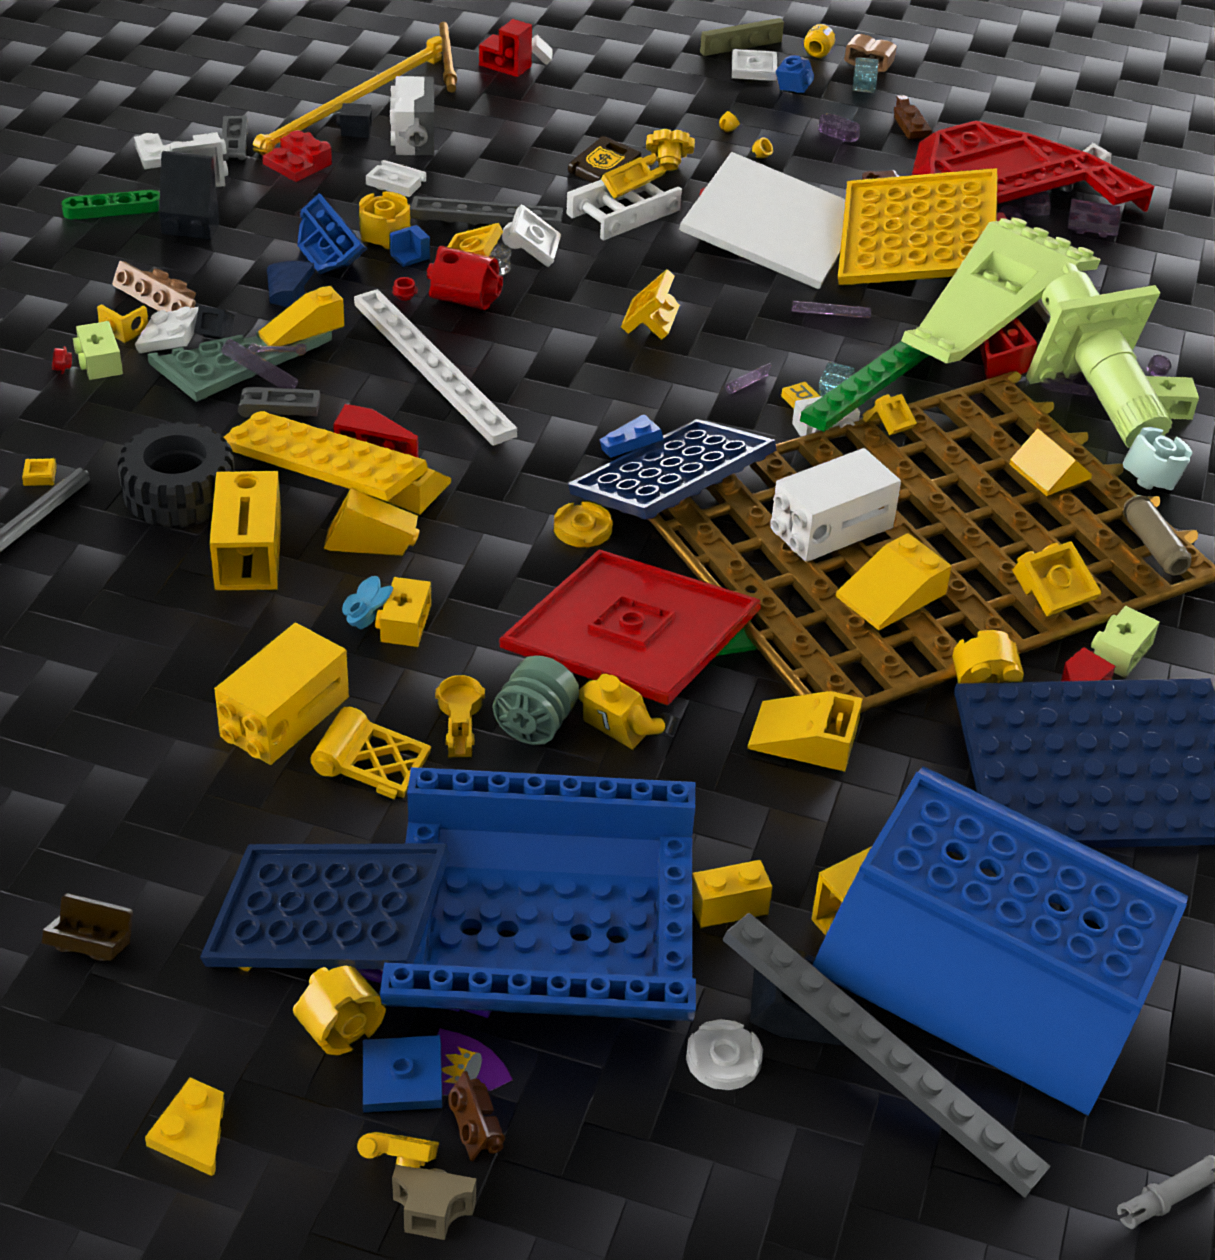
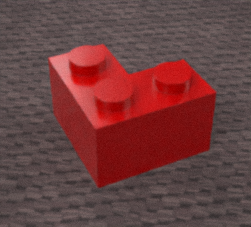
[479,19,532,77]

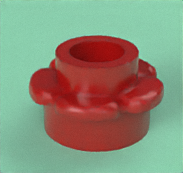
[392,277,418,301]
[52,346,72,374]

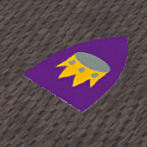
[437,1029,513,1096]

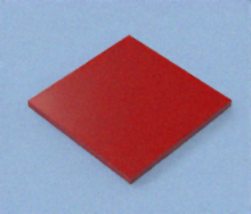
[499,549,761,705]

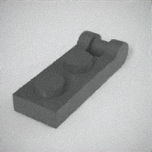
[221,116,248,160]
[238,387,321,418]

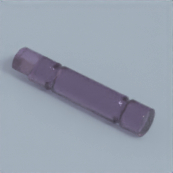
[726,363,772,394]

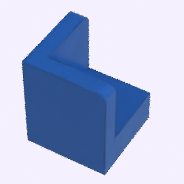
[390,225,430,267]

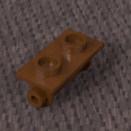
[448,1071,505,1161]

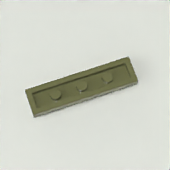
[700,18,784,56]

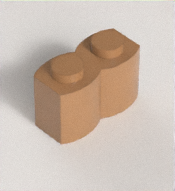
[844,34,897,72]

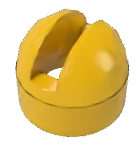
[719,111,740,132]
[752,137,773,159]

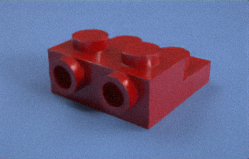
[262,130,332,182]

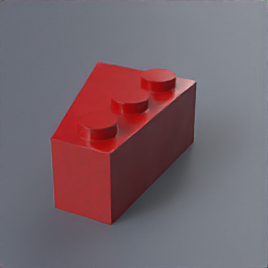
[980,317,1038,380]

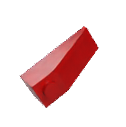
[334,404,419,458]

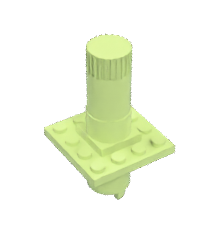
[1026,263,1172,448]

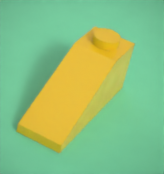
[258,286,345,350]

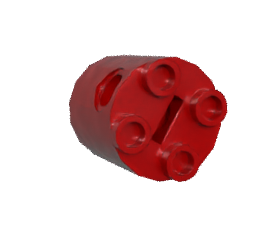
[427,246,503,310]

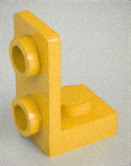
[862,394,917,436]

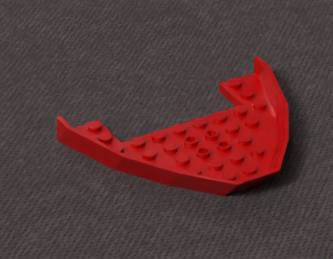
[912,121,1155,212]

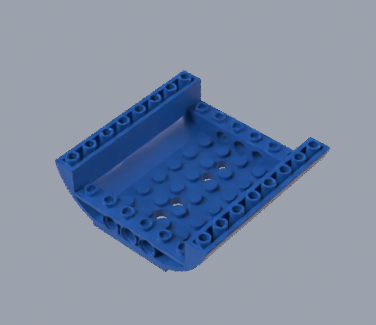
[812,766,1188,1115]
[380,767,696,1021]

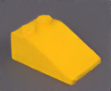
[836,533,952,630]

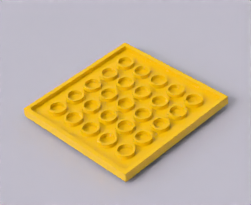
[838,168,998,285]

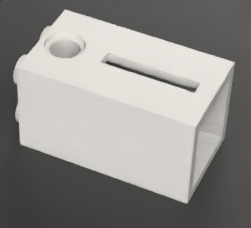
[770,448,901,562]

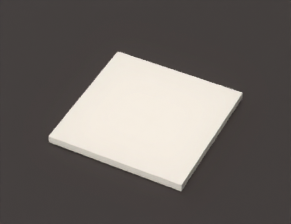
[679,152,845,289]

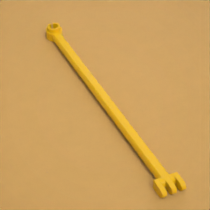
[253,36,442,155]

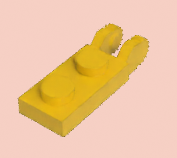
[601,153,666,199]

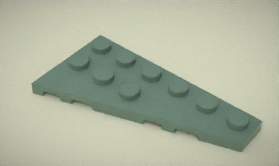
[147,331,332,402]

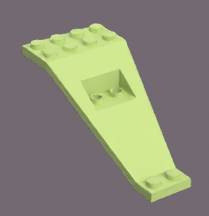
[901,217,1101,363]

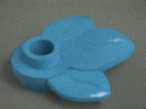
[342,576,393,629]

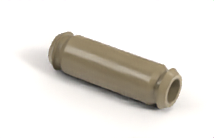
[1123,495,1191,575]

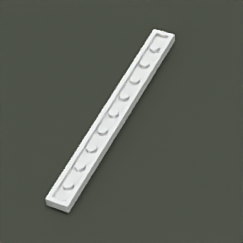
[354,289,517,446]

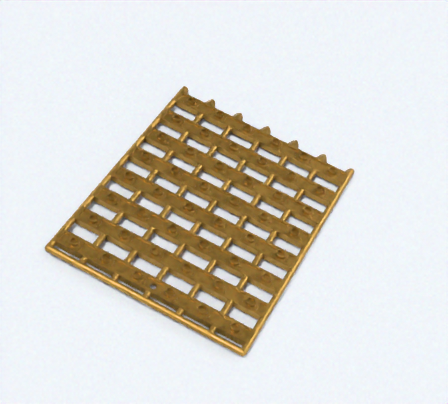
[649,371,1215,724]

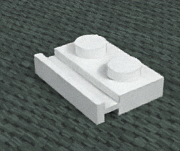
[366,160,426,197]

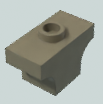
[392,1164,476,1240]

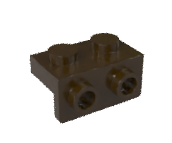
[42,893,133,961]

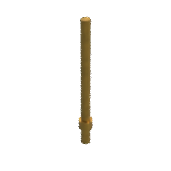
[439,22,457,93]

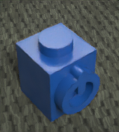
[776,55,814,93]

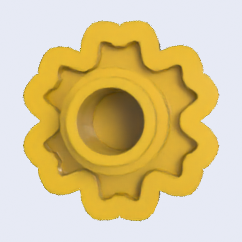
[646,129,695,171]

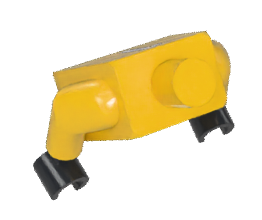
[579,674,681,750]

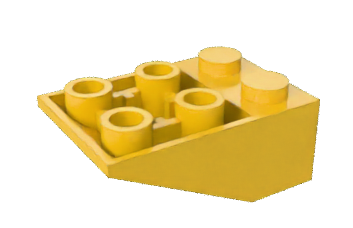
[747,691,863,771]

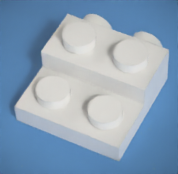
[170,132,228,187]

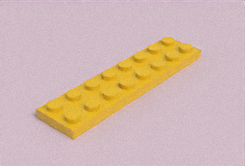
[224,411,428,501]

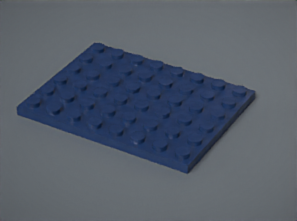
[954,678,1215,848]

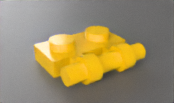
[357,1132,439,1168]

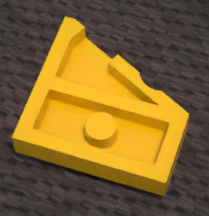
[145,1077,225,1176]

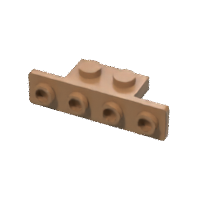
[112,261,196,312]

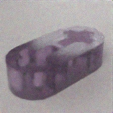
[818,114,861,142]

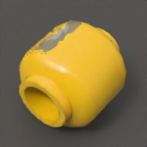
[804,24,835,58]

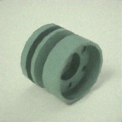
[492,655,580,745]

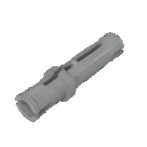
[1117,1155,1215,1229]

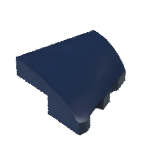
[267,261,315,307]

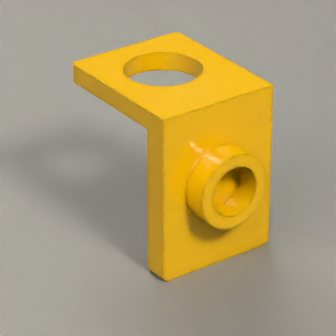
[97,304,148,343]

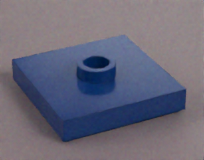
[363,1035,443,1113]

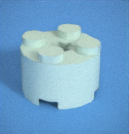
[1123,427,1192,490]

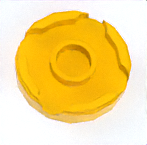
[554,502,613,547]

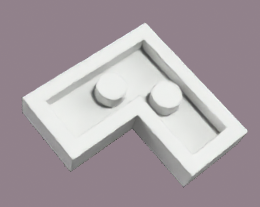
[134,133,179,169]

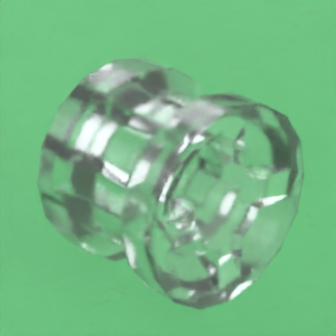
[489,243,512,275]

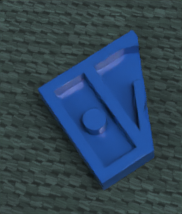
[599,414,664,458]

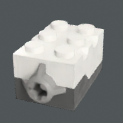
[390,76,434,155]

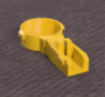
[435,675,485,757]

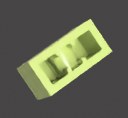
[73,321,123,380]
[1146,376,1199,420]
[1091,606,1160,678]

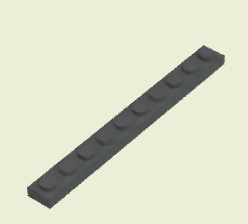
[723,913,1051,1198]

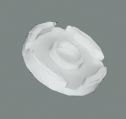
[686,1019,763,1090]

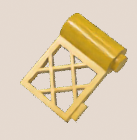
[310,707,431,800]

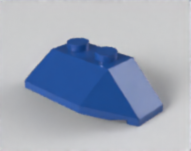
[297,193,367,274]

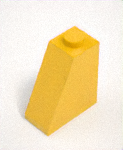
[324,488,420,556]

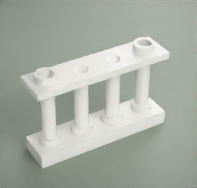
[566,166,682,241]

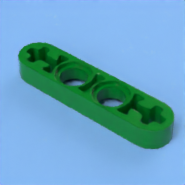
[61,190,160,220]

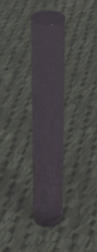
[792,301,871,318]

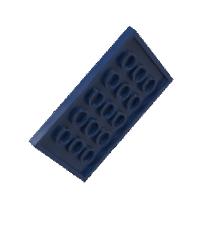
[568,419,777,519]
[200,843,450,970]

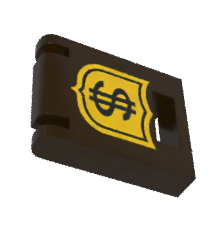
[568,136,641,183]

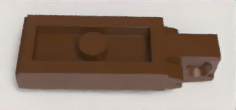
[894,95,932,139]

